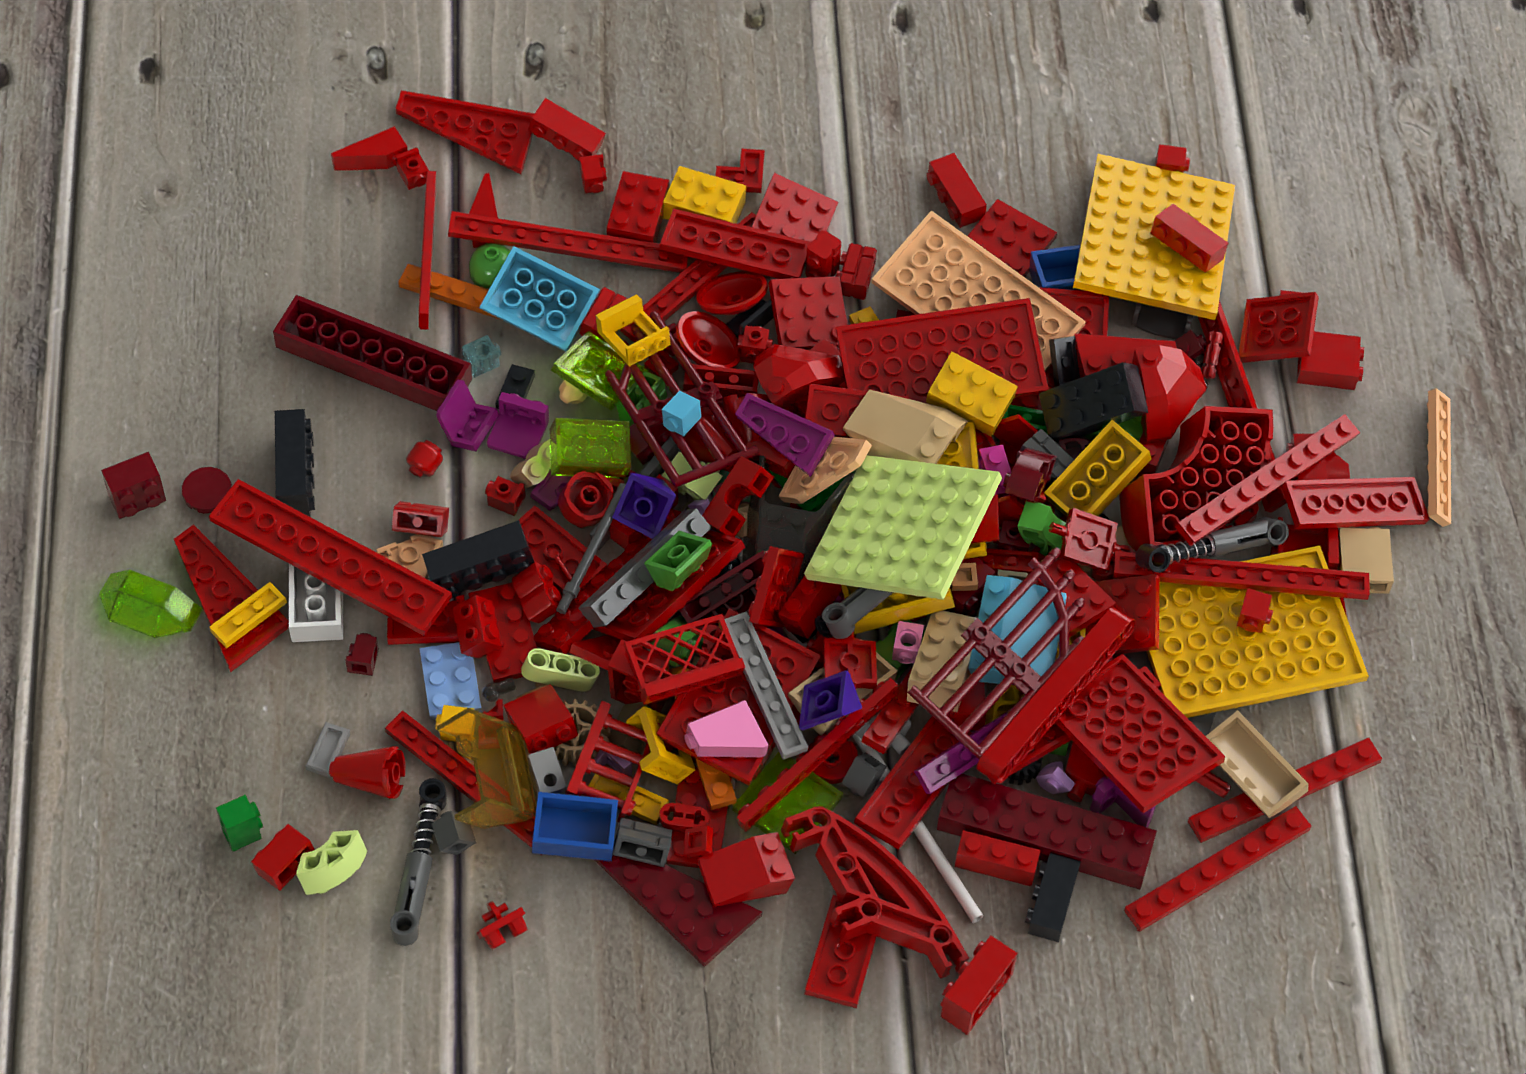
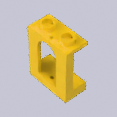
[596,294,671,367]
[626,706,695,784]

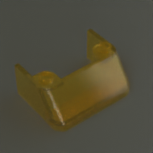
[437,708,537,829]

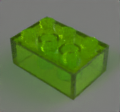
[549,418,631,478]

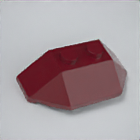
[679,550,765,630]

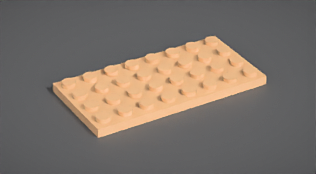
[871,211,1086,372]

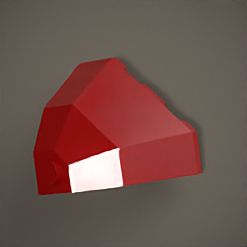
[753,344,845,409]
[1132,345,1206,443]

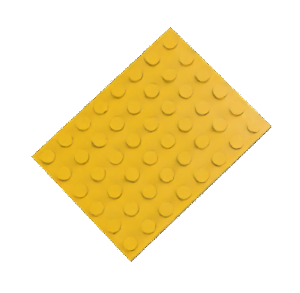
[1073,154,1235,320]
[1147,546,1369,718]

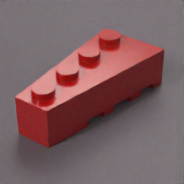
[1074,333,1177,378]

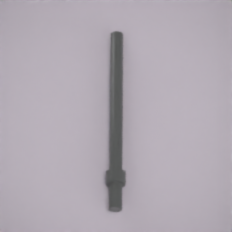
[556,483,626,614]

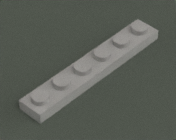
[724,612,808,759]

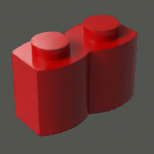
[512,562,562,624]

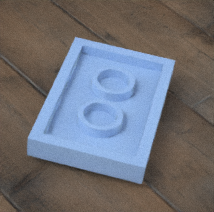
[420,642,482,721]

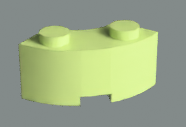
[662,452,722,500]
[296,830,367,895]

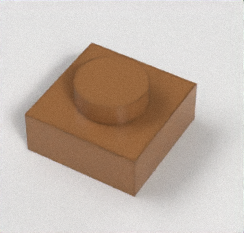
[951,563,978,591]

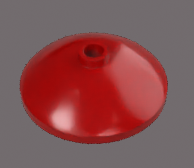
[696,271,768,315]
[676,311,741,368]

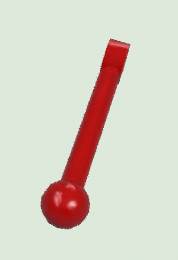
[549,549,581,588]

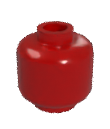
[406,440,443,478]

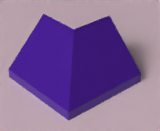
[612,473,676,539]
[799,670,862,730]

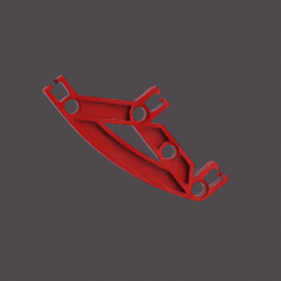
[780,806,969,979]

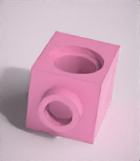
[892,621,924,664]

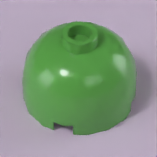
[469,243,511,288]

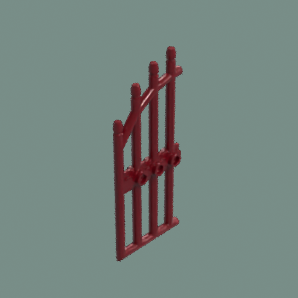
[605,311,759,488]
[907,547,1085,759]

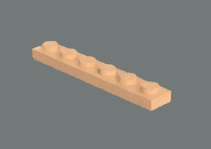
[1427,388,1451,527]

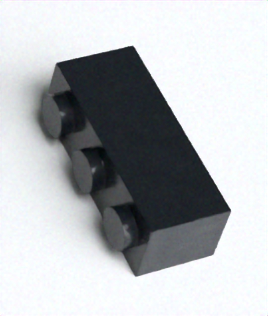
[1025,853,1081,943]

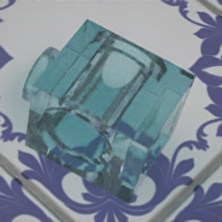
[461,335,501,378]

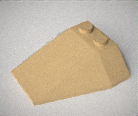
[843,390,967,464]

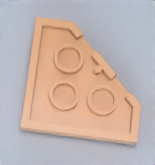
[778,437,872,504]
[376,534,443,579]

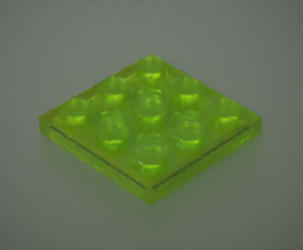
[551,331,649,411]
[733,752,843,854]

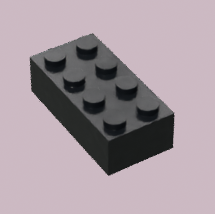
[1039,362,1149,442]
[274,409,315,517]
[422,520,534,598]

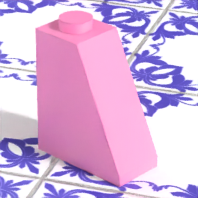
[685,700,768,757]

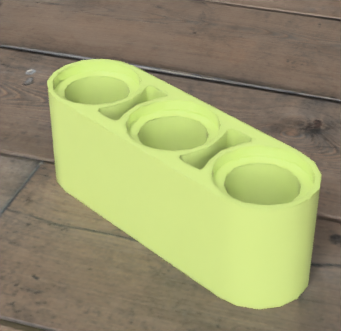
[521,648,600,692]

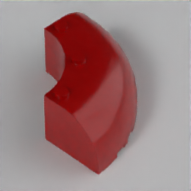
[1119,406,1274,551]

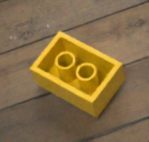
[663,166,746,224]
[926,351,1018,437]

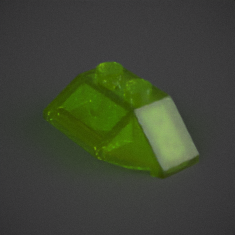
[99,570,203,638]

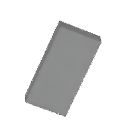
[305,722,350,778]

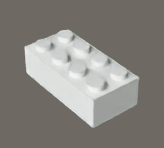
[289,564,343,642]

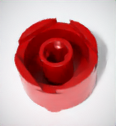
[558,471,614,528]

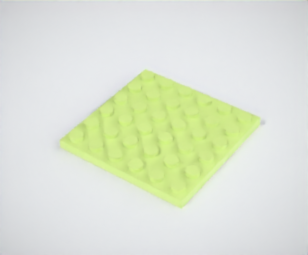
[804,455,1002,600]

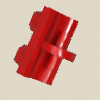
[476,901,528,950]

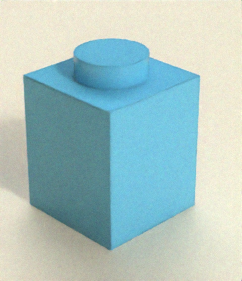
[662,391,701,436]

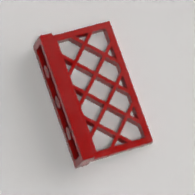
[624,614,745,705]

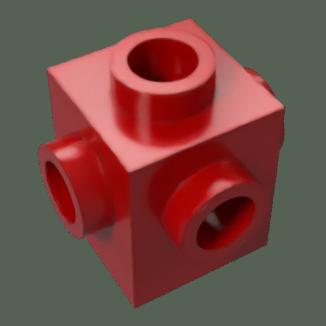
[737,326,773,364]

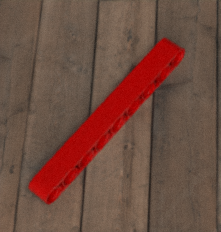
[977,607,1136,784]

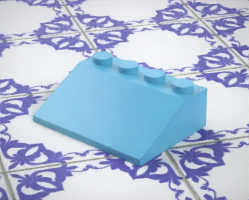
[480,246,600,352]
[968,575,1067,685]

